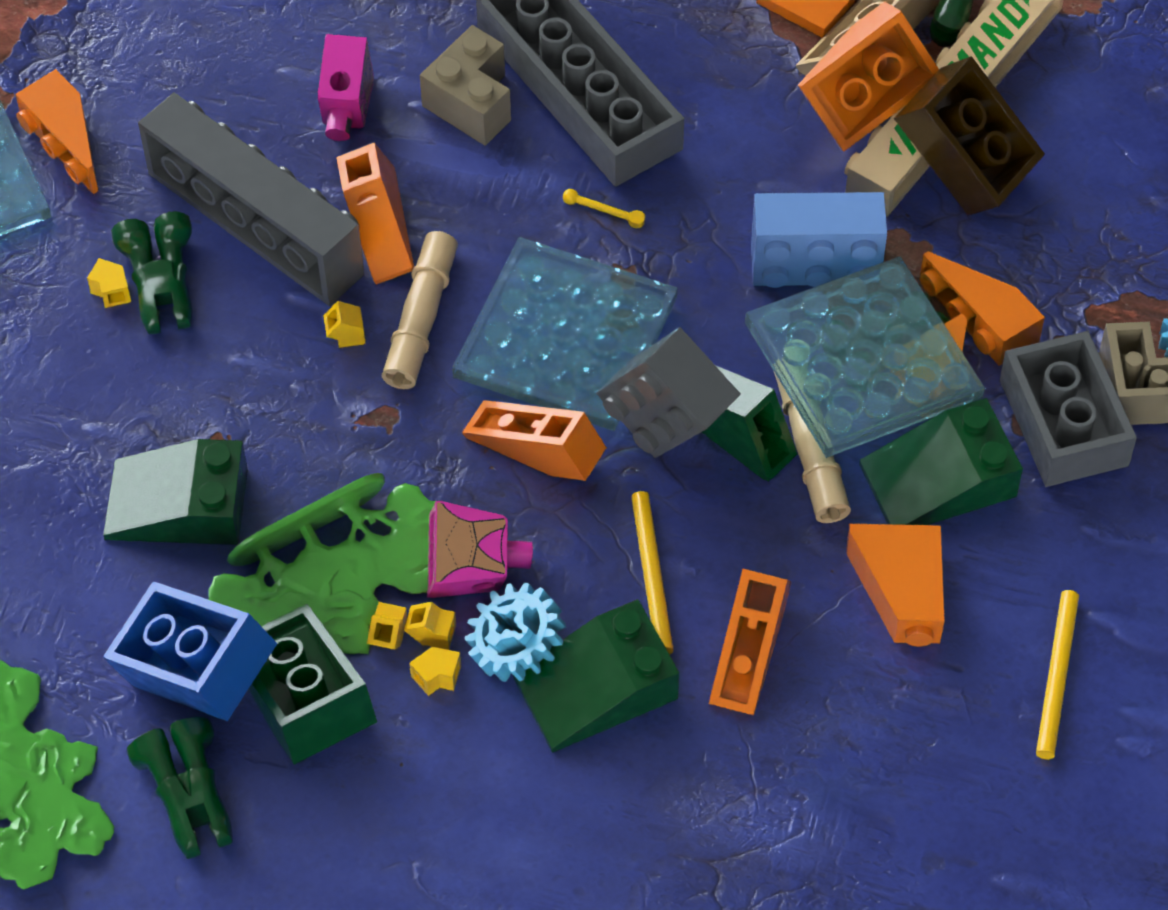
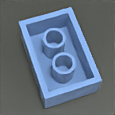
[751,192,887,288]

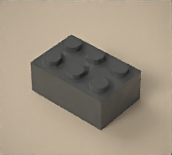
[596,327,741,458]
[1000,331,1137,487]

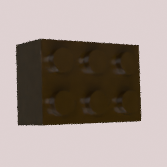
[894,56,1045,216]

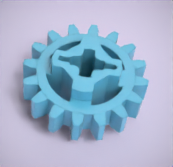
[465,582,566,682]

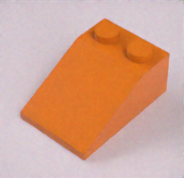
[798,1,939,152]

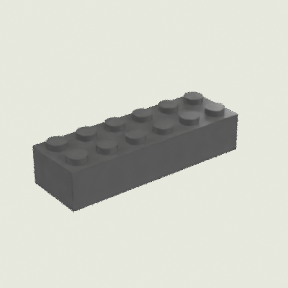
[476,0,684,187]
[138,92,364,307]

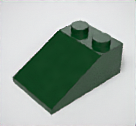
[859,398,1023,525]
[103,439,248,545]
[513,599,679,753]
[249,604,377,765]

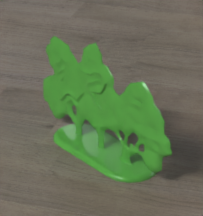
[208,473,435,654]
[0,660,114,890]

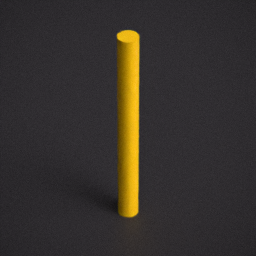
[631,491,674,655]
[1036,590,1079,760]

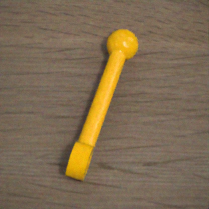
[562,189,645,229]

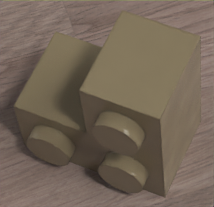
[420,25,511,146]
[1099,321,1168,425]

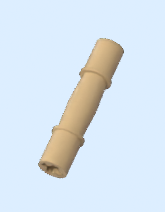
[382,231,458,389]
[774,356,851,523]

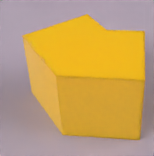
[87,258,131,308]
[323,301,366,348]
[367,602,407,650]
[404,602,456,650]
[409,647,461,696]

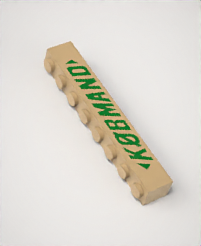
[844,0,1064,217]

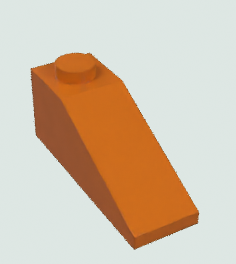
[462,400,607,481]
[708,569,792,715]

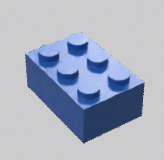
[103,581,278,721]

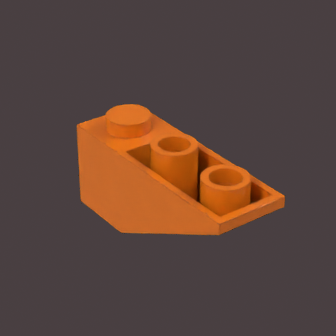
[15,69,98,194]
[336,142,414,285]
[919,251,1045,366]

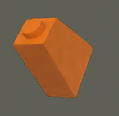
[846,524,944,647]

